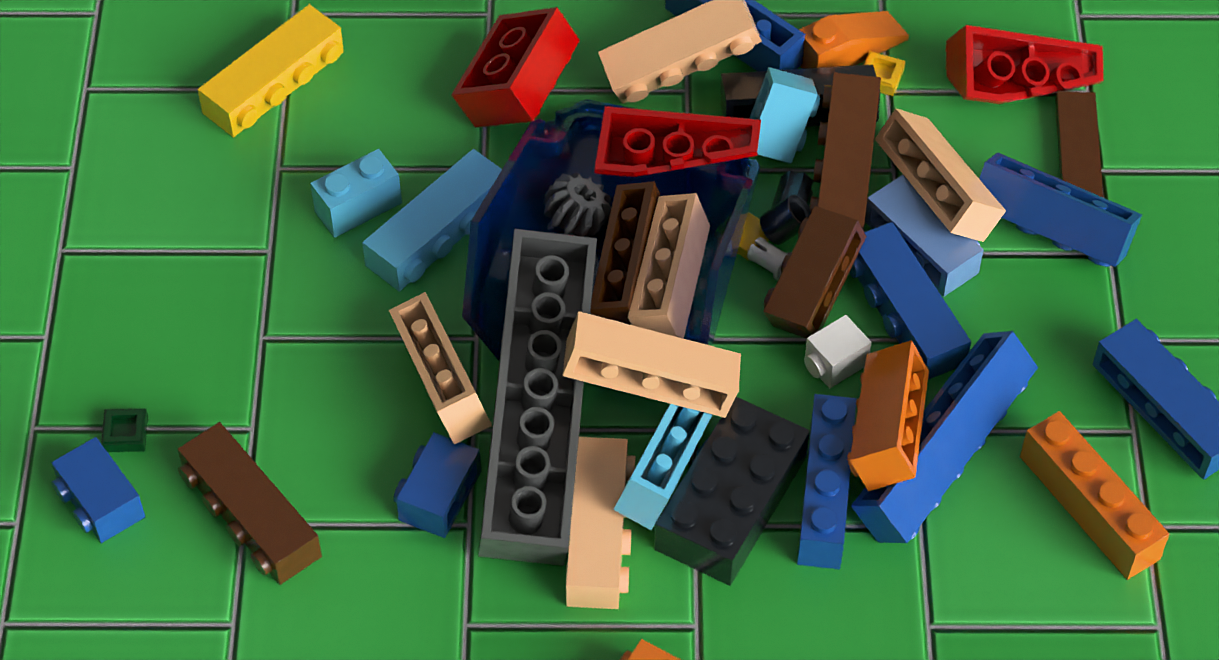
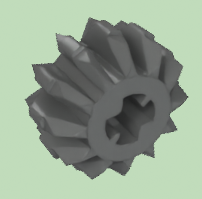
[543,172,612,238]

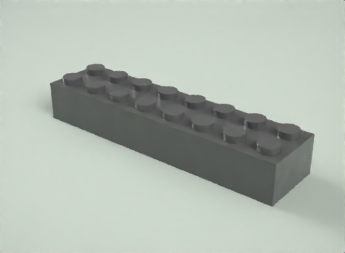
[478,229,597,566]

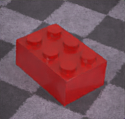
[451,7,580,127]

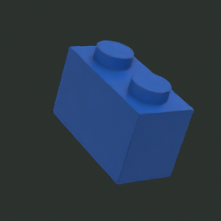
[394,432,481,538]
[51,437,145,543]

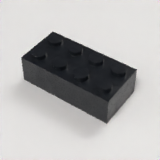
[654,397,810,586]

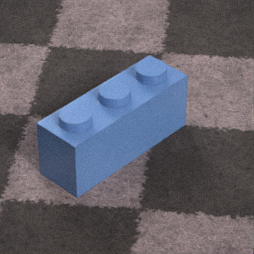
[865,175,984,297]

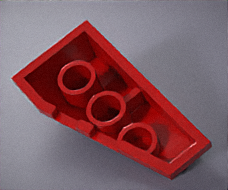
[946,25,1104,104]
[595,106,761,177]

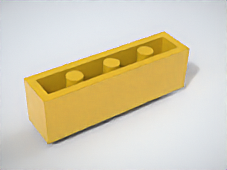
[198,4,344,138]

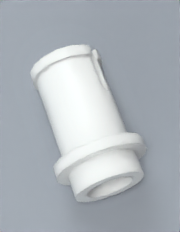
[747,237,789,281]

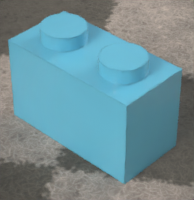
[749,67,820,163]
[310,149,402,238]

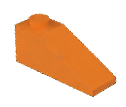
[799,11,909,69]

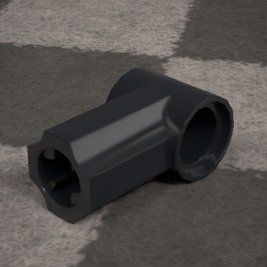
[760,170,813,245]

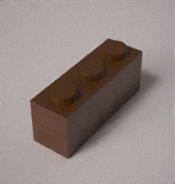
[763,206,867,339]

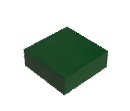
[101,408,148,452]

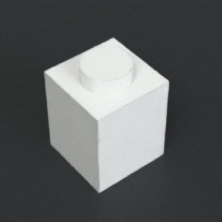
[804,315,872,389]

